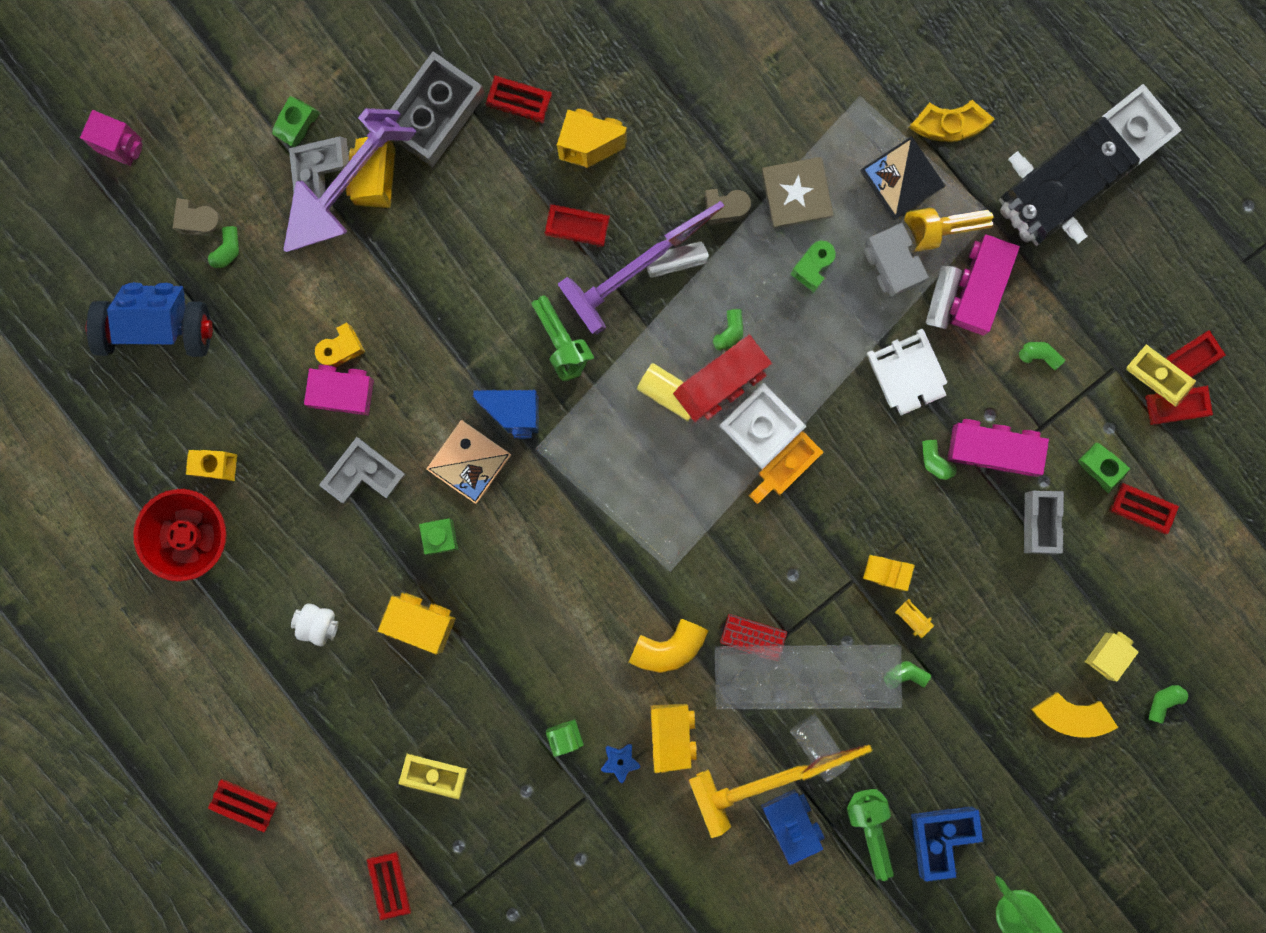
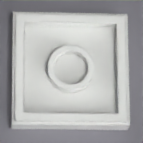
[720,383,806,469]

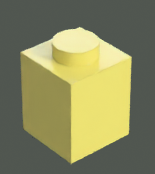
[1085,632,1139,681]

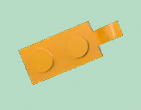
[749,430,824,504]

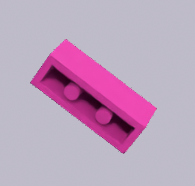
[949,234,1020,336]
[947,419,1049,477]

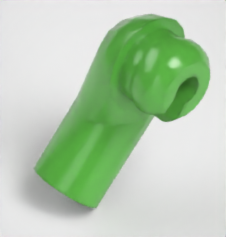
[208,226,239,268]
[713,309,744,351]
[1148,685,1188,724]

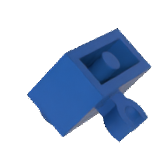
[761,789,825,865]

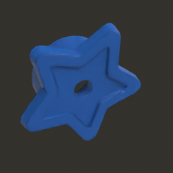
[601,744,641,783]

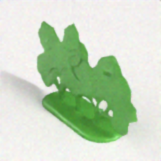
[995,876,1063,933]

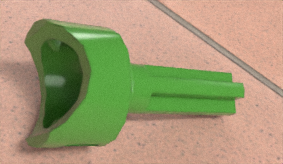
[532,295,594,381]
[847,789,894,881]

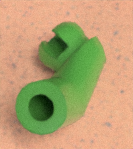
[1019,342,1066,371]
[922,440,957,480]
[884,661,931,688]

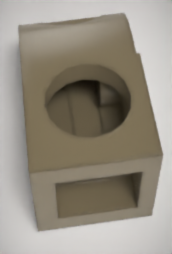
[704,189,751,225]
[173,198,223,237]

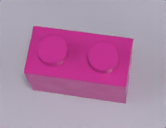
[80,110,142,166]
[304,365,374,416]

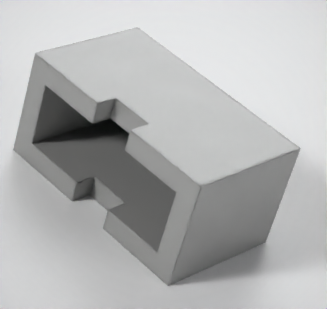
[864,223,929,298]
[1024,491,1064,554]

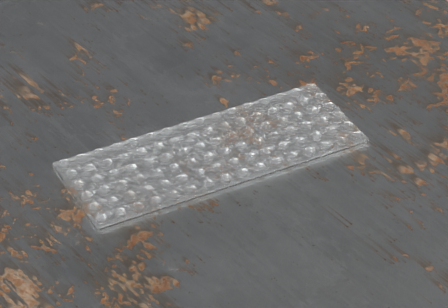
[535,96,994,572]

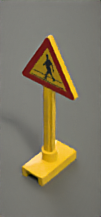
[689,745,872,838]

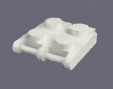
[866,329,947,415]

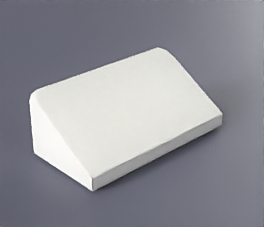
[647,242,709,278]
[926,265,962,329]

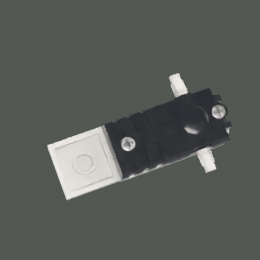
[999,84,1182,246]

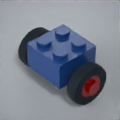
[86,282,213,357]

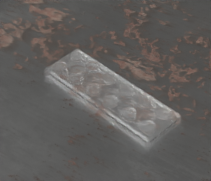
[715,645,902,709]

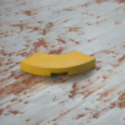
[909,100,995,142]
[1031,692,1118,738]

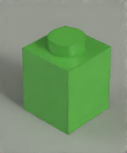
[419,518,458,555]

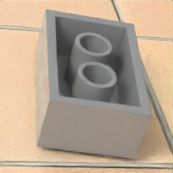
[390,52,485,168]

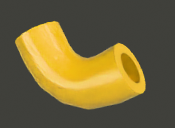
[628,619,709,673]

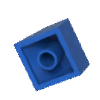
[473,390,539,439]

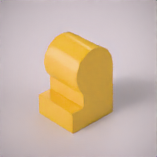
[315,322,365,367]
[186,450,237,481]
[863,555,915,591]

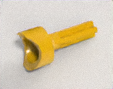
[904,208,994,252]

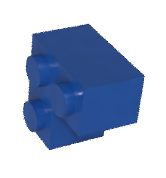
[911,806,983,881]

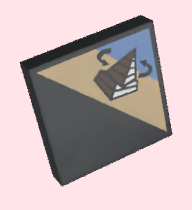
[860,136,945,221]

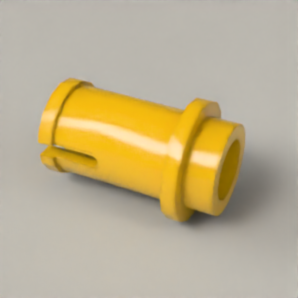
[895,599,934,638]

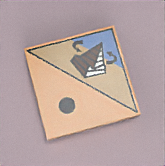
[426,420,511,505]

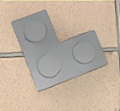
[289,136,349,199]
[319,437,406,504]

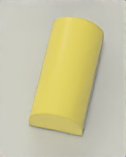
[1126,344,1196,407]
[636,363,691,421]
[399,754,467,800]

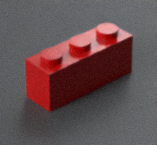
[673,334,772,423]

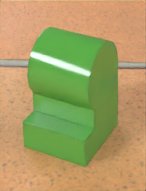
[272,96,321,147]
[790,241,836,293]
[1078,443,1130,494]
[546,719,584,757]

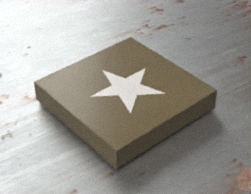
[762,157,834,229]

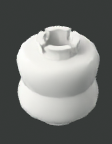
[291,603,339,646]

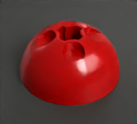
[133,489,227,581]

